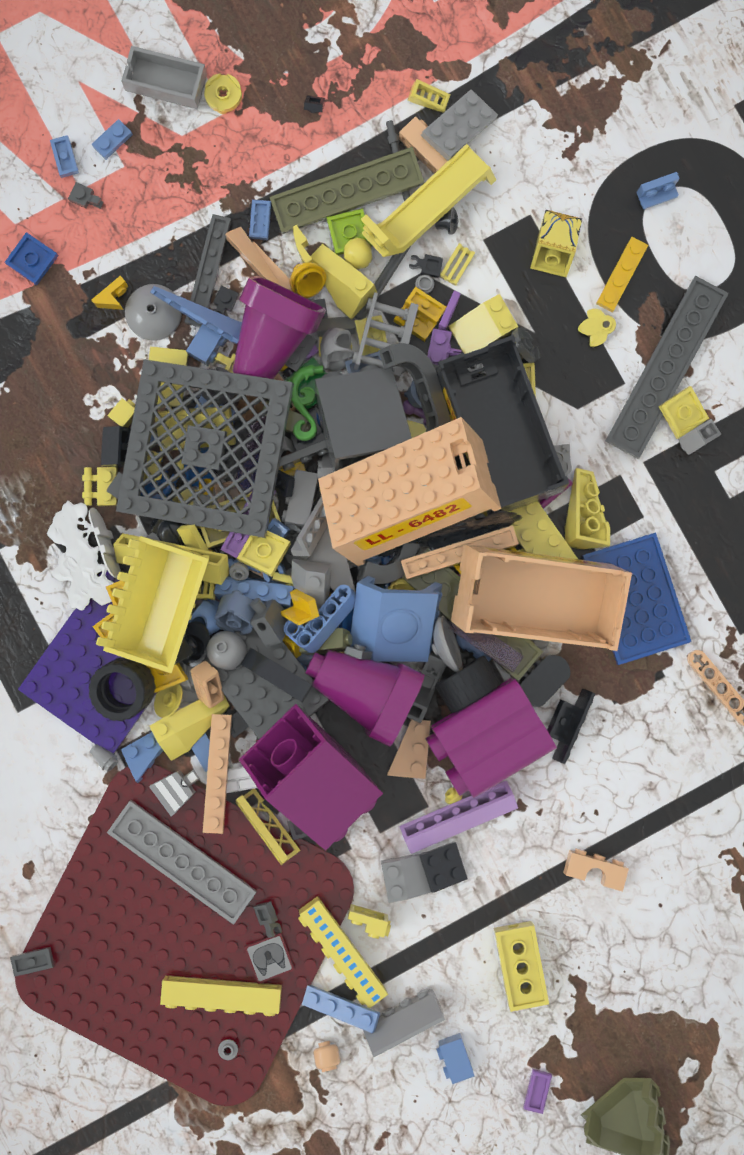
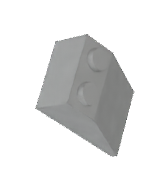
[381,851,432,903]

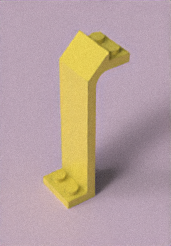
[361,144,496,257]

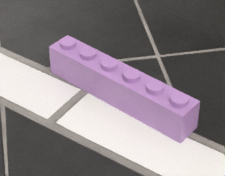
[399,781,518,854]

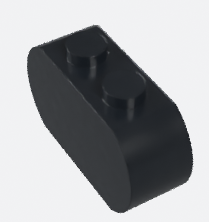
[519,655,570,707]

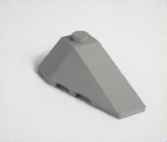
[291,559,331,629]

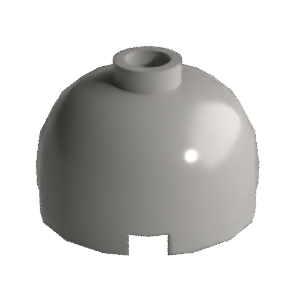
[207,631,247,670]

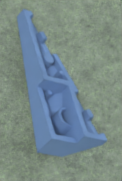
[150,286,242,344]

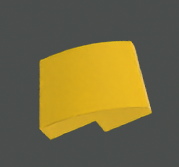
[393,287,446,342]

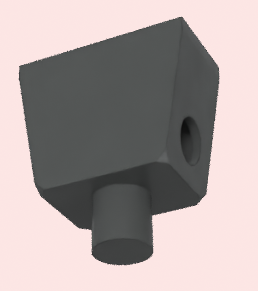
[250,598,288,647]

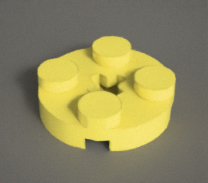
[204,74,242,114]

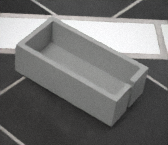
[121,46,207,110]

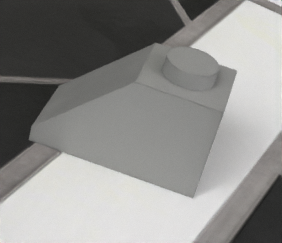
[678,419,721,455]

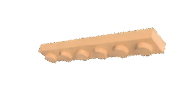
[401,525,519,580]
[203,714,232,834]

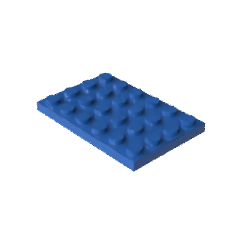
[582,532,692,665]

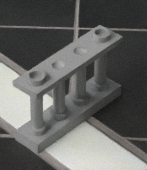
[352,292,418,381]

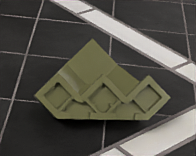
[581,1078,670,1155]

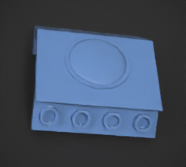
[350,576,442,662]

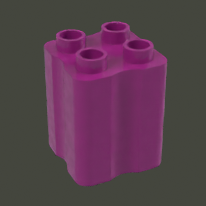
[425,678,557,798]

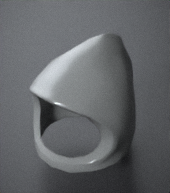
[320,328,354,369]

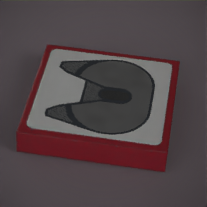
[244,932,295,984]

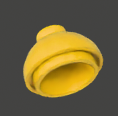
[290,262,326,298]

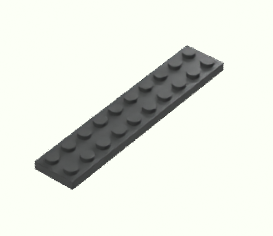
[605,275,729,459]

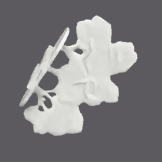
[47,501,121,610]

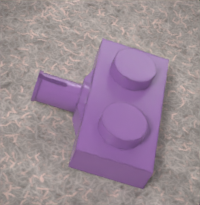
[427,328,462,365]

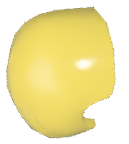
[344,238,372,270]

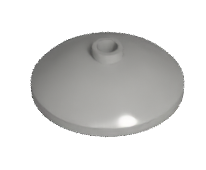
[125,284,182,341]
[432,616,463,672]

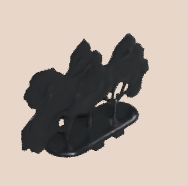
[408,510,522,551]

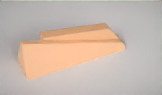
[225,227,292,291]

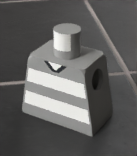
[149,770,199,816]

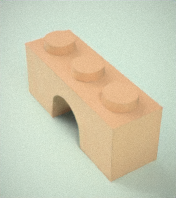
[563,848,629,892]

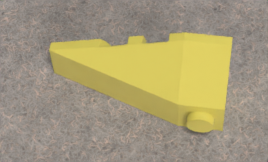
[149,696,230,761]

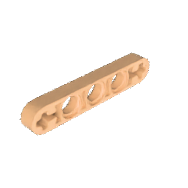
[687,650,744,726]

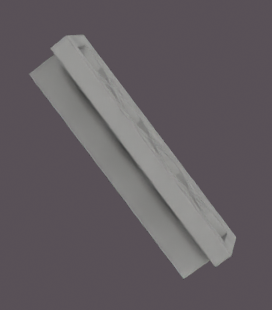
[291,496,328,556]

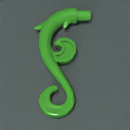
[287,365,324,441]

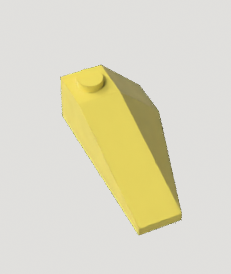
[310,244,377,320]
[565,468,610,549]

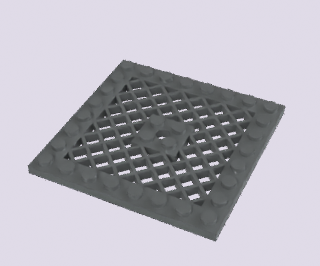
[116,359,294,538]

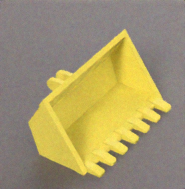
[96,536,209,673]

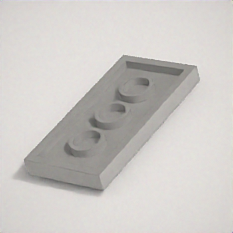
[421,90,498,161]

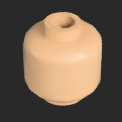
[313,1041,341,1072]

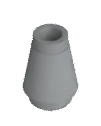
[90,744,118,772]

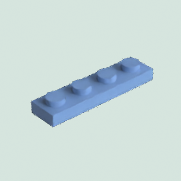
[302,985,380,1033]

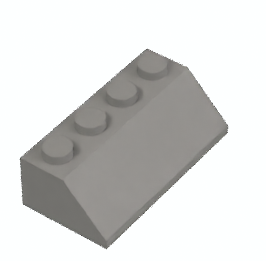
[363,988,445,1057]

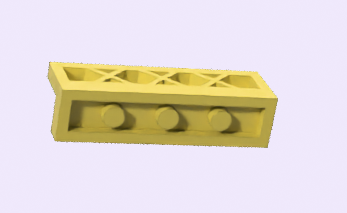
[236,788,300,865]

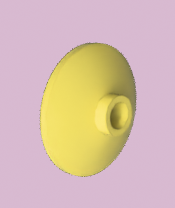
[154,684,183,718]

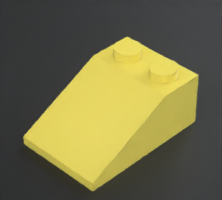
[448,294,518,354]

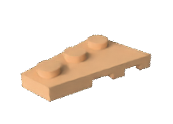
[387,719,431,779]

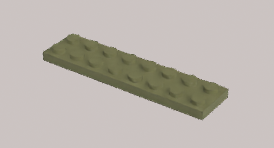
[270,147,425,234]
[401,548,543,681]

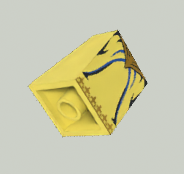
[530,210,582,278]

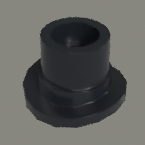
[435,207,458,235]

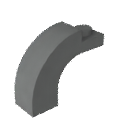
[407,651,446,723]

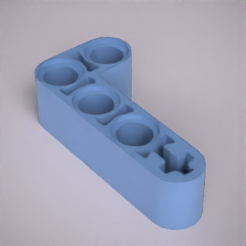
[284,585,356,653]

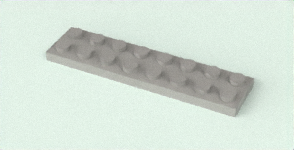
[107,800,257,925]

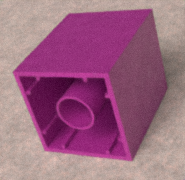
[239,704,383,851]

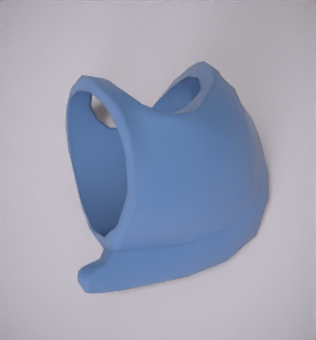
[188,593,221,635]

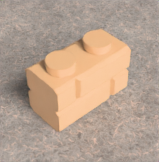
[190,661,225,708]

